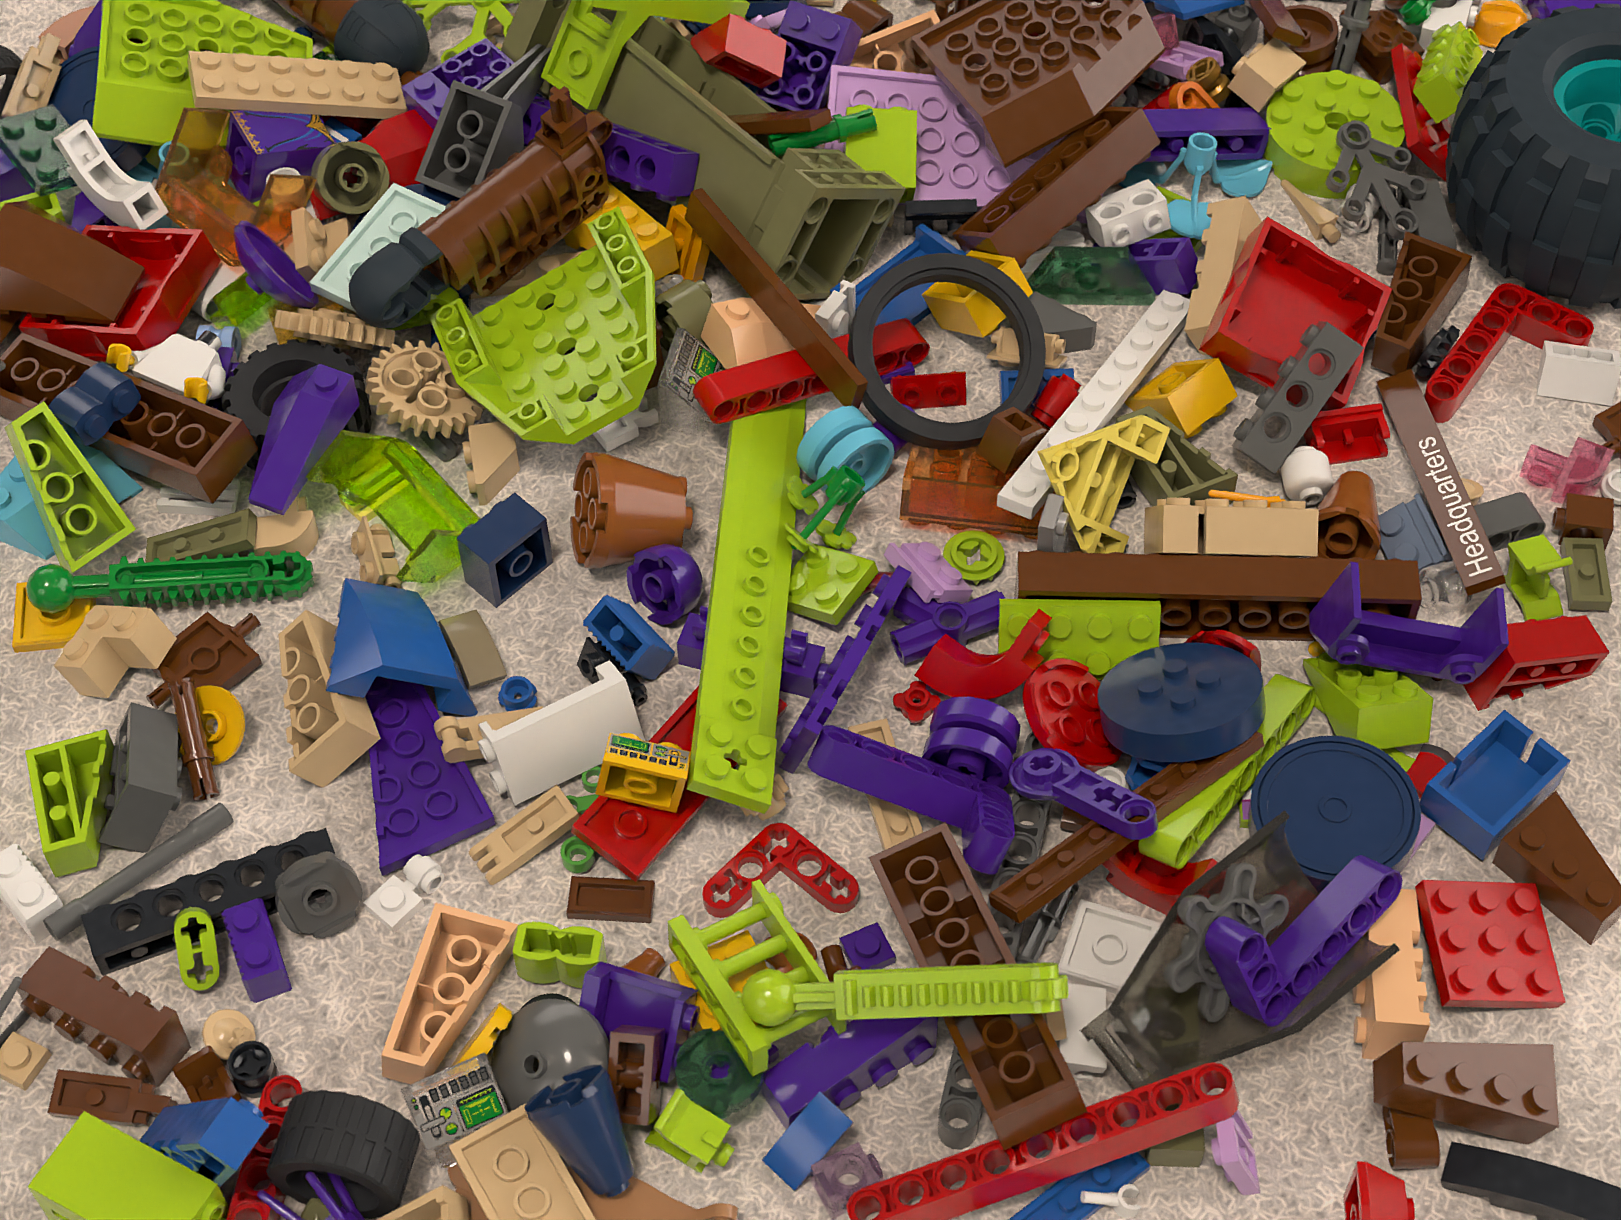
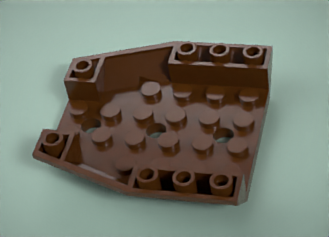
[898,0,1165,168]

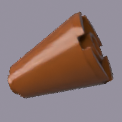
[1316,471,1381,560]

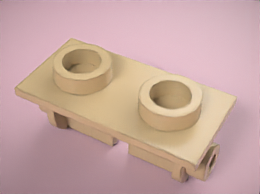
[987,326,1067,369]
[351,516,403,588]

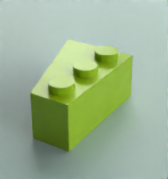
[25,729,114,878]

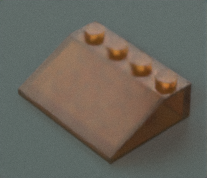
[899,444,1056,540]

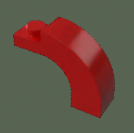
[914,609,1052,700]
[1102,840,1227,919]

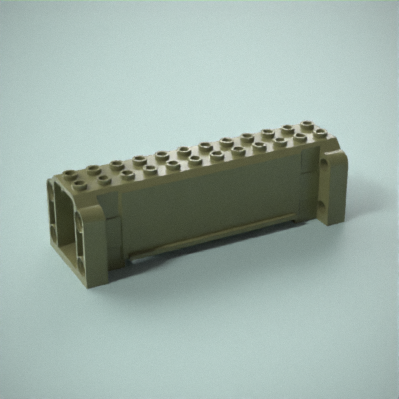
[501,0,906,301]

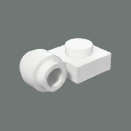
[363,854,445,933]

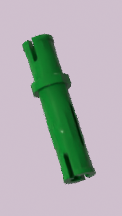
[768,108,877,157]

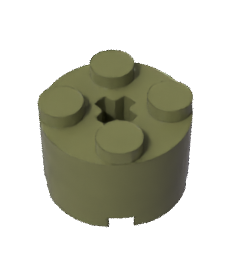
[311,141,389,214]
[655,279,713,365]

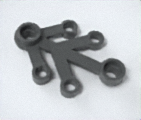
[1326,121,1428,240]

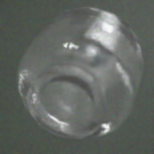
[1419,561,1473,616]

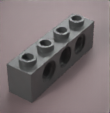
[1232,321,1364,474]

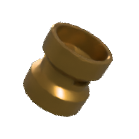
[1186,57,1232,104]

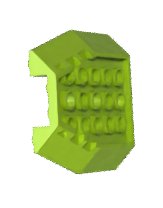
[92,0,313,152]
[428,206,656,445]

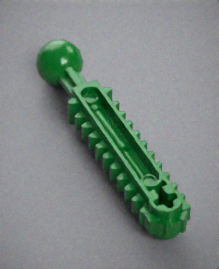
[26,550,314,614]

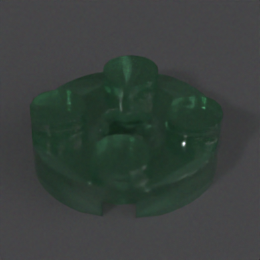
[675,1028,765,1119]

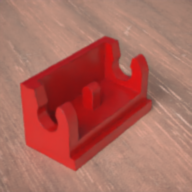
[1303,403,1390,465]

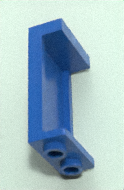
[830,223,966,326]

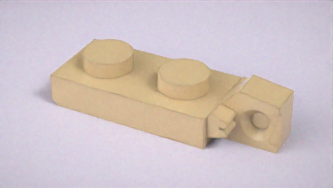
[1,33,61,131]

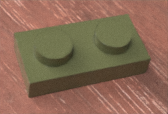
[1560,537,1613,611]

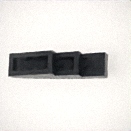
[1440,1141,1621,1220]

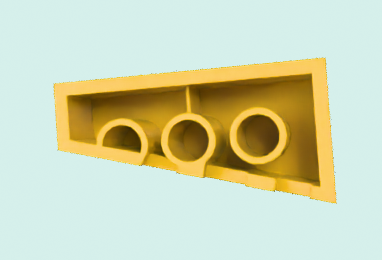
[563,181,680,281]

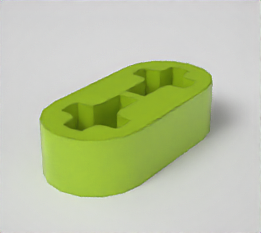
[174,907,220,990]

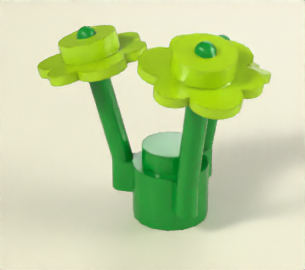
[784,465,865,554]

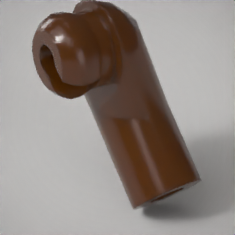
[820,944,862,982]

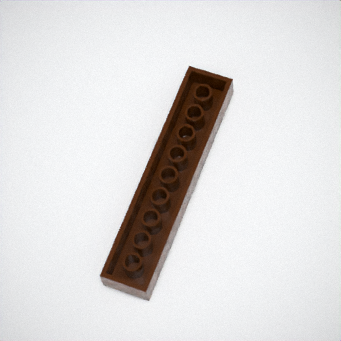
[1014,550,1422,641]

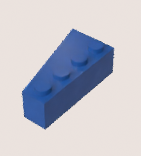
[139,1097,269,1188]

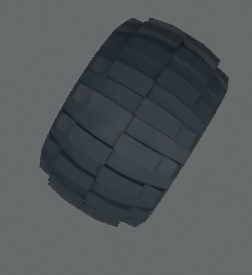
[1445,3,1621,309]

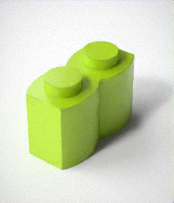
[512,921,607,988]

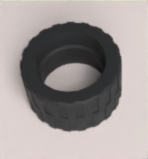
[267,1090,420,1219]

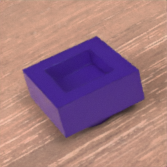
[839,922,896,970]

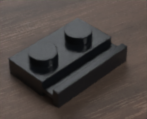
[904,199,977,238]

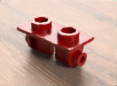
[890,371,966,409]

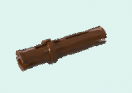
[168,678,220,801]

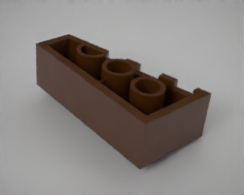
[1371,231,1472,375]

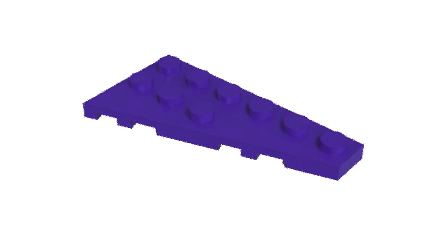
[779,565,912,774]
[365,676,496,876]

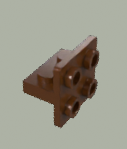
[1339,9,1425,85]

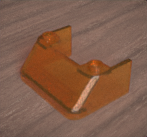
[155,107,316,267]

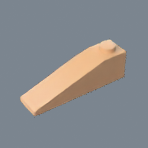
[701,297,821,369]

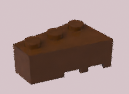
[1492,791,1621,945]

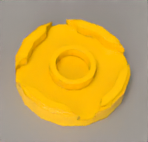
[447,1003,513,1083]

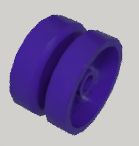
[922,697,1021,789]

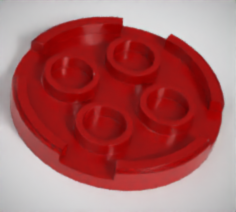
[1023,658,1123,772]

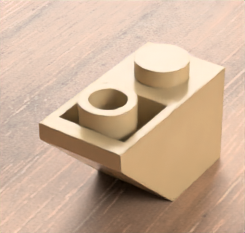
[462,421,520,506]

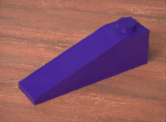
[248,364,360,516]

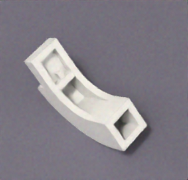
[53,120,168,230]

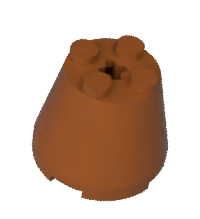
[570,452,693,569]

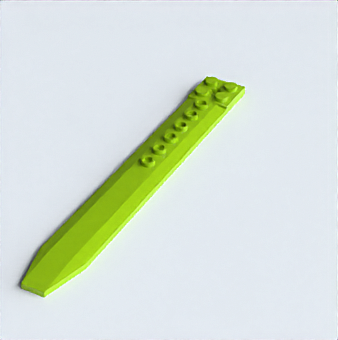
[687,398,807,814]

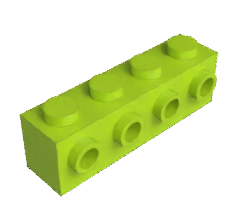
[1413,21,1483,124]

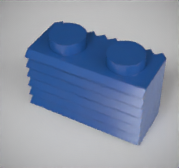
[583,595,675,680]

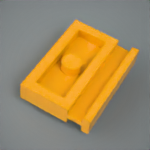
[666,204,710,282]

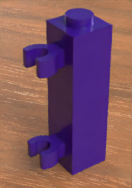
[677,606,830,699]

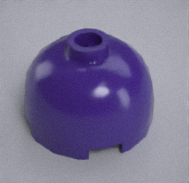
[626,544,703,625]

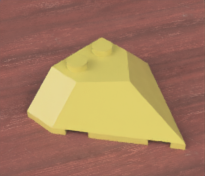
[1037,415,1171,554]

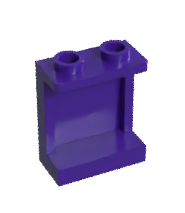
[579,961,700,1084]

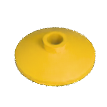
[174,685,245,766]

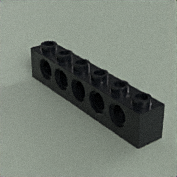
[81,828,336,976]

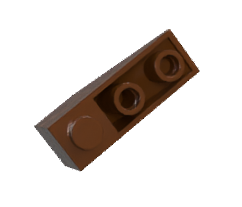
[976,407,1050,474]

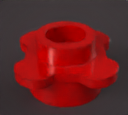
[893,681,941,723]

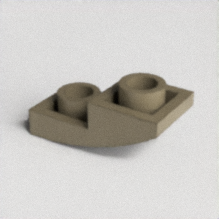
[438,609,507,690]

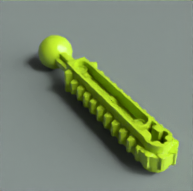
[742,962,1069,1027]

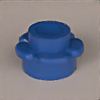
[498,676,537,712]

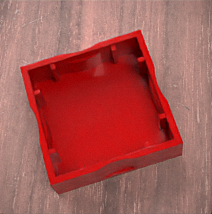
[1199,216,1392,411]
[19,225,221,362]

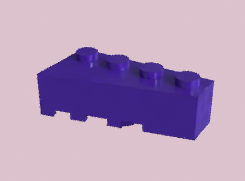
[760,1017,938,1130]

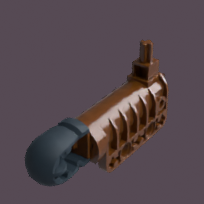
[349,86,613,329]

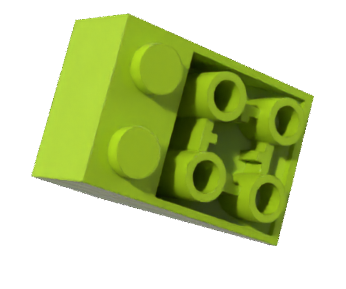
[1303,653,1433,749]

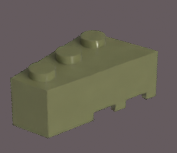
[1115,406,1238,506]

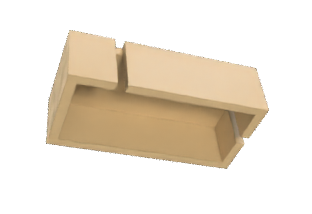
[1144,498,1319,558]

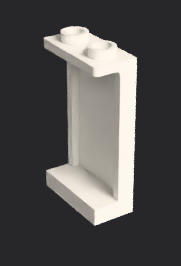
[478,660,645,805]

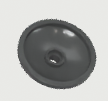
[491,999,610,1113]

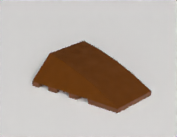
[0,201,145,325]

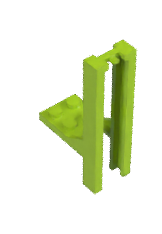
[541,0,751,110]

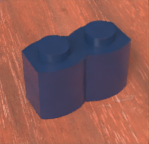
[48,362,141,446]

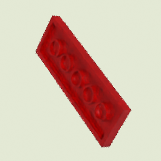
[571,686,788,882]

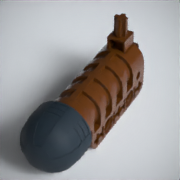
[273,0,430,77]

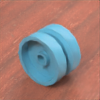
[796,406,895,503]

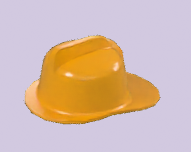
[1468,0,1529,47]

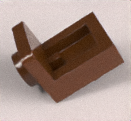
[172,1046,242,1103]

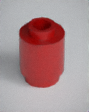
[1030,373,1081,429]

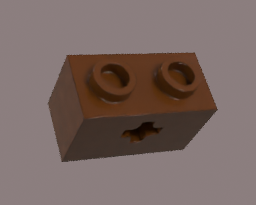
[608,1024,666,1126]

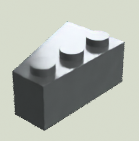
[99,702,182,853]

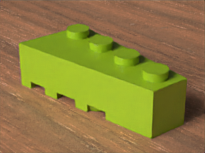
[4,401,136,573]

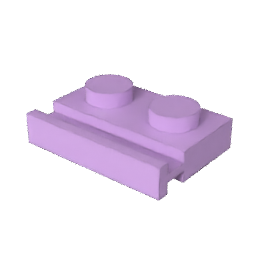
[1150,40,1224,82]
[884,542,973,603]
[1211,1110,1260,1195]

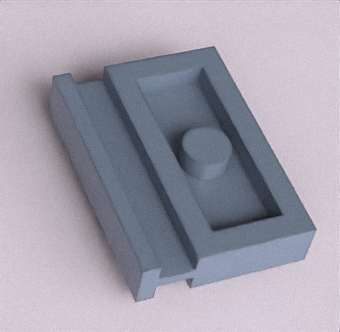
[1379,493,1452,578]

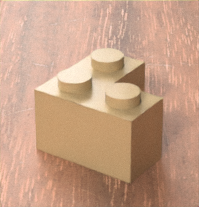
[54,605,177,698]

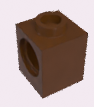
[1552,493,1614,550]

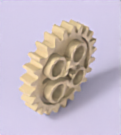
[274,308,396,350]
[365,340,485,439]

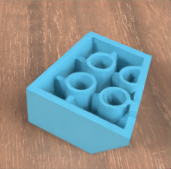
[0,440,143,560]

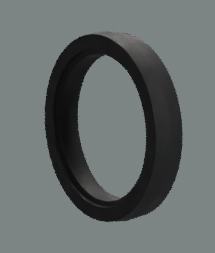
[848,253,1046,450]

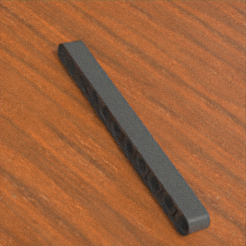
[938,731,1052,1150]

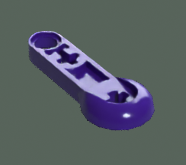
[1008,748,1158,840]

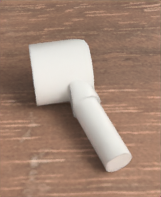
[1080,1184,1141,1219]

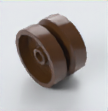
[1263,5,1339,79]

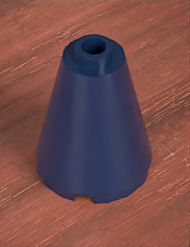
[524,1064,634,1197]

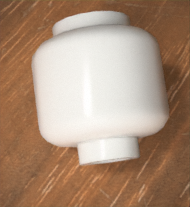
[1280,446,1334,505]

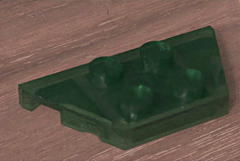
[1027,246,1156,306]

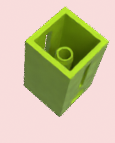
[27,1111,229,1220]

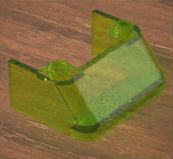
[306,430,481,583]

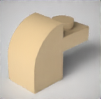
[253,494,319,557]

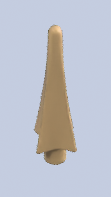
[1280,179,1341,243]

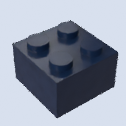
[456,492,553,608]

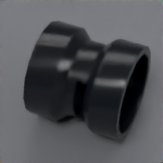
[228,1041,279,1099]

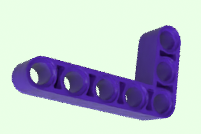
[807,725,1015,874]
[1205,855,1403,1027]

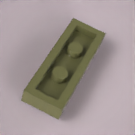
[145,508,257,562]

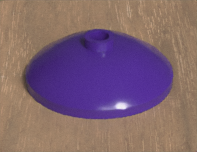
[234,220,319,309]

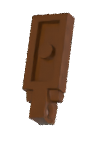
[47,1069,178,1127]

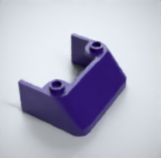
[1309,561,1509,684]

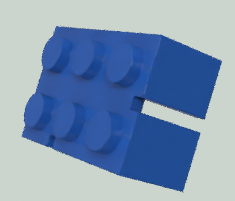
[1420,710,1571,861]

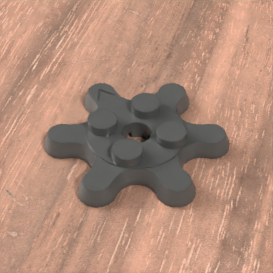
[1164,862,1289,1022]

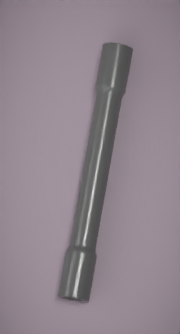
[43,802,233,941]

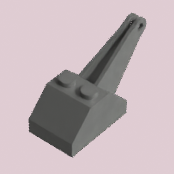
[415,44,552,198]

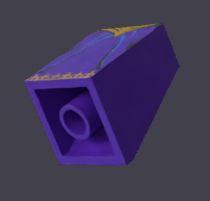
[223,110,337,211]

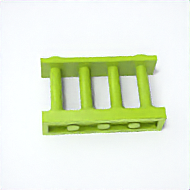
[667,879,846,1076]

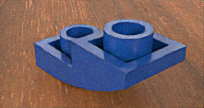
[762,1091,854,1191]

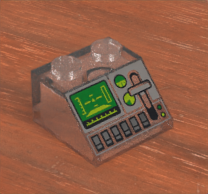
[658,327,722,437]
[401,1052,508,1170]

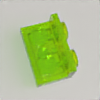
[209,271,272,329]

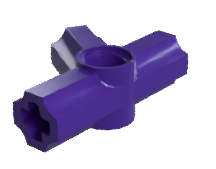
[890,586,1006,665]

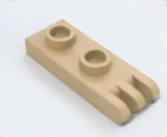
[469,785,580,885]

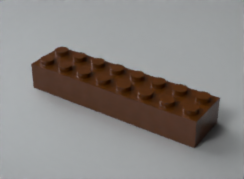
[0,333,259,504]
[869,822,1087,1150]

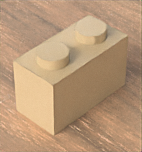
[1227,38,1306,112]

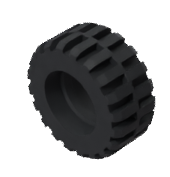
[222,339,372,480]

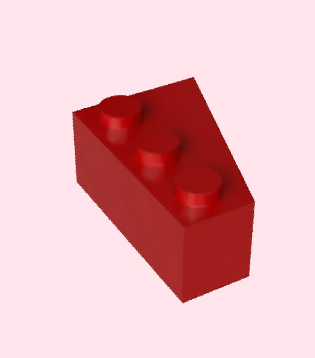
[1462,615,1610,711]

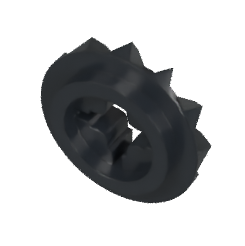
[1133,67,1170,92]
[1415,325,1460,377]

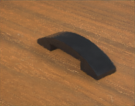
[1182,15,1252,108]

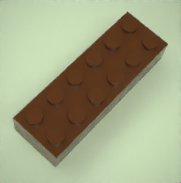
[952,106,1161,269]

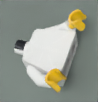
[106,330,226,405]

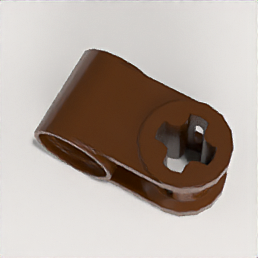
[1382,1106,1440,1170]

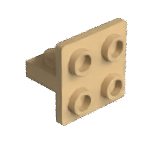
[283,207,351,284]

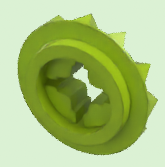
[943,530,1005,586]

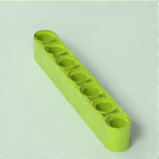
[1138,674,1317,870]

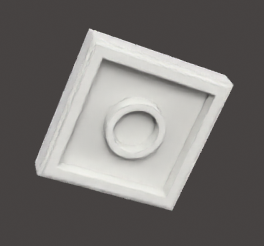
[1058,899,1162,1001]

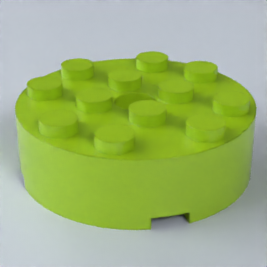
[1263,70,1405,199]

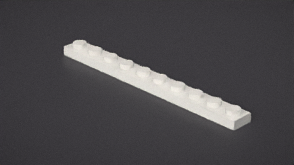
[997,290,1190,520]

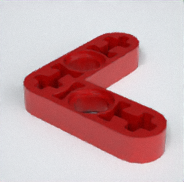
[702,822,859,918]

